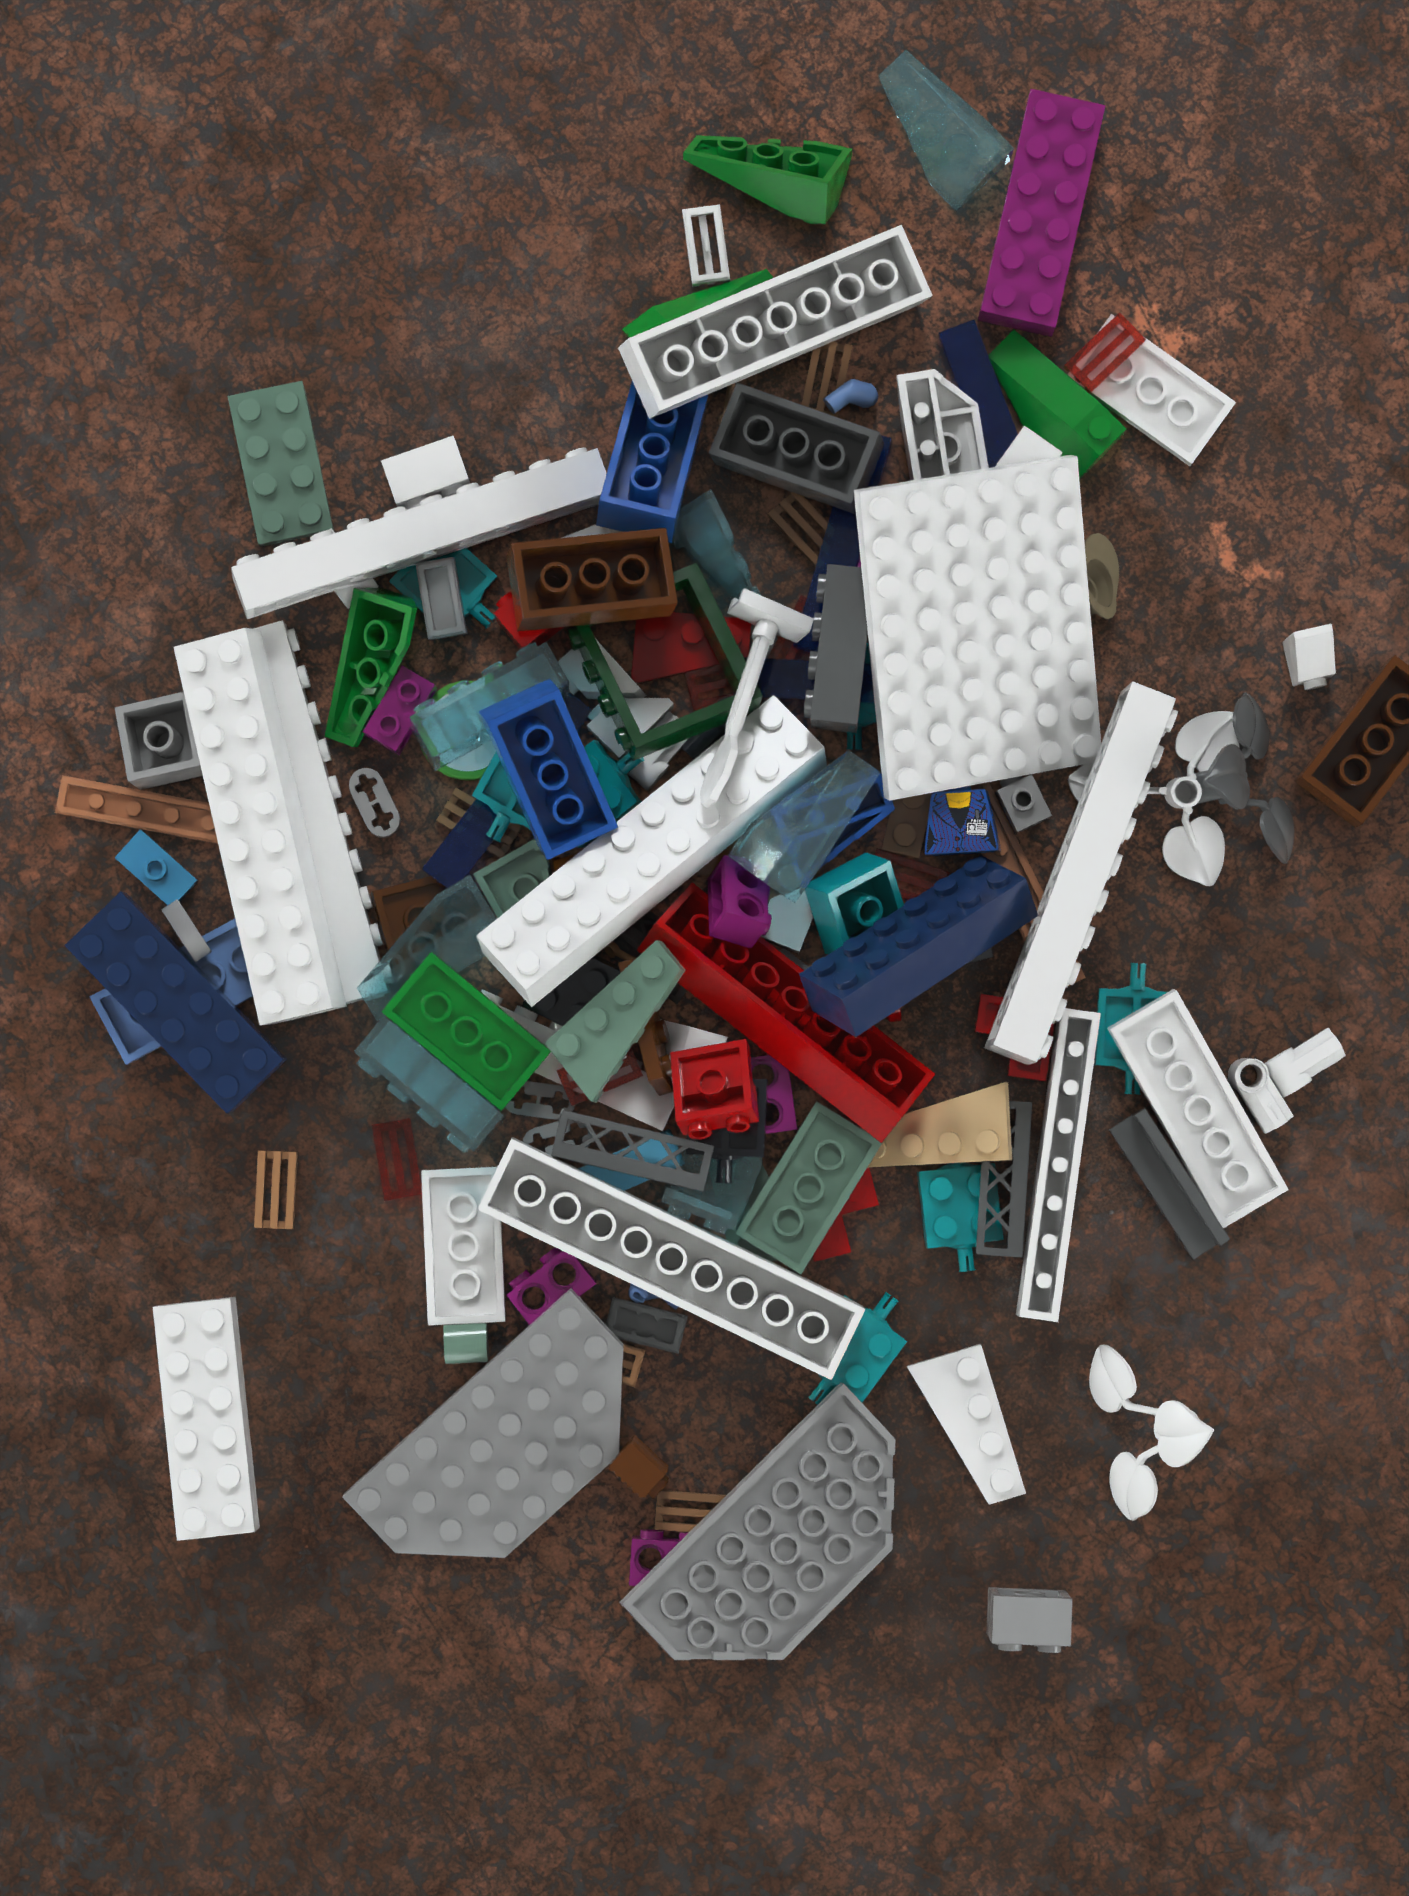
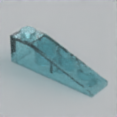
[878,50,1014,211]
[672,490,778,640]
[728,750,881,903]
[357,875,498,1021]

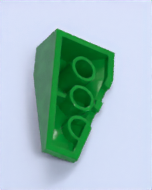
[324,588,417,747]

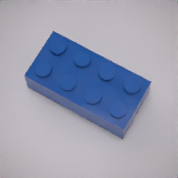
[596,381,708,543]
[479,678,618,860]

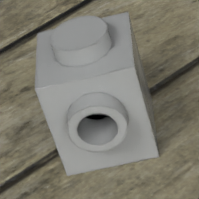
[995,774,1052,835]

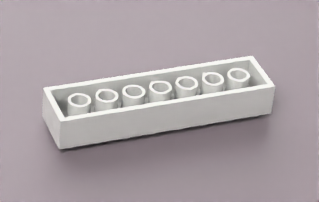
[618,225,933,419]

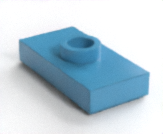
[115,829,198,905]

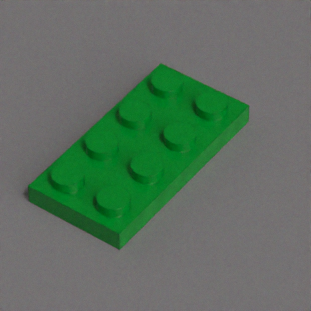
[381,951,551,1111]

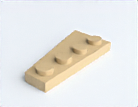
[861,1082,1012,1168]

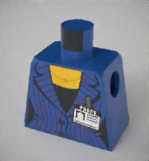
[925,786,1001,856]

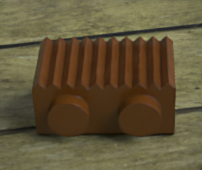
[609,1435,669,1499]

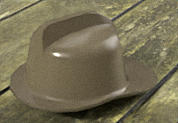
[1085,533,1119,619]

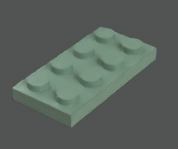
[228,381,334,547]
[735,1101,883,1274]

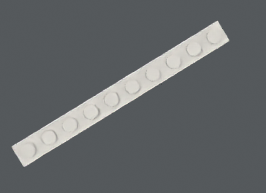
[231,447,607,619]
[253,620,394,1005]

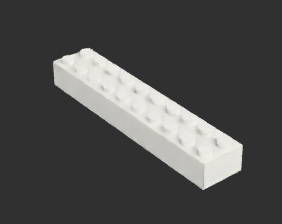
[174,628,347,1025]
[984,681,1178,1065]
[476,695,827,1007]
[477,1137,865,1380]

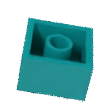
[803,852,904,955]

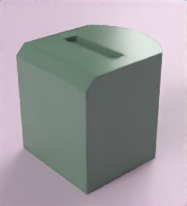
[443,1323,489,1364]

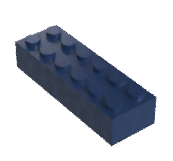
[799,855,1038,1037]
[64,891,287,1114]

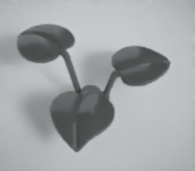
[1194,692,1295,864]

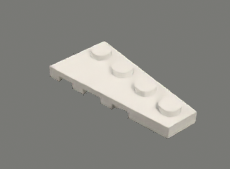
[907,1344,1026,1505]

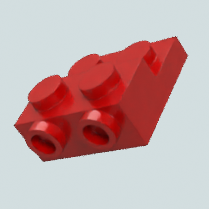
[670,1039,759,1139]

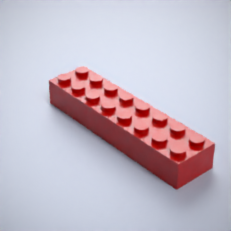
[637,883,935,1143]

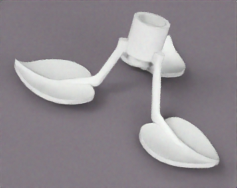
[1068,711,1239,886]
[1089,1344,1214,1521]

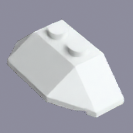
[896,369,989,481]

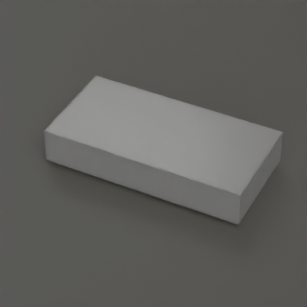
[415,557,468,640]

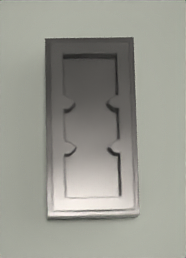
[606,1297,688,1354]

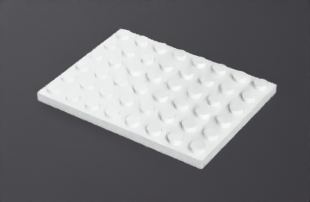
[854,455,1101,801]

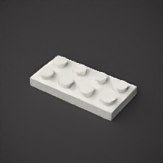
[1068,314,1236,466]
[421,1167,506,1325]

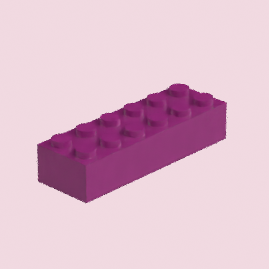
[978,89,1106,337]

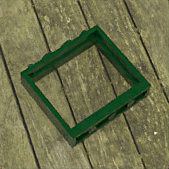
[566,563,763,761]

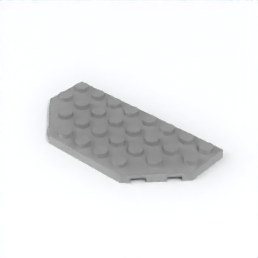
[342,1288,624,1558]
[619,1383,896,1660]

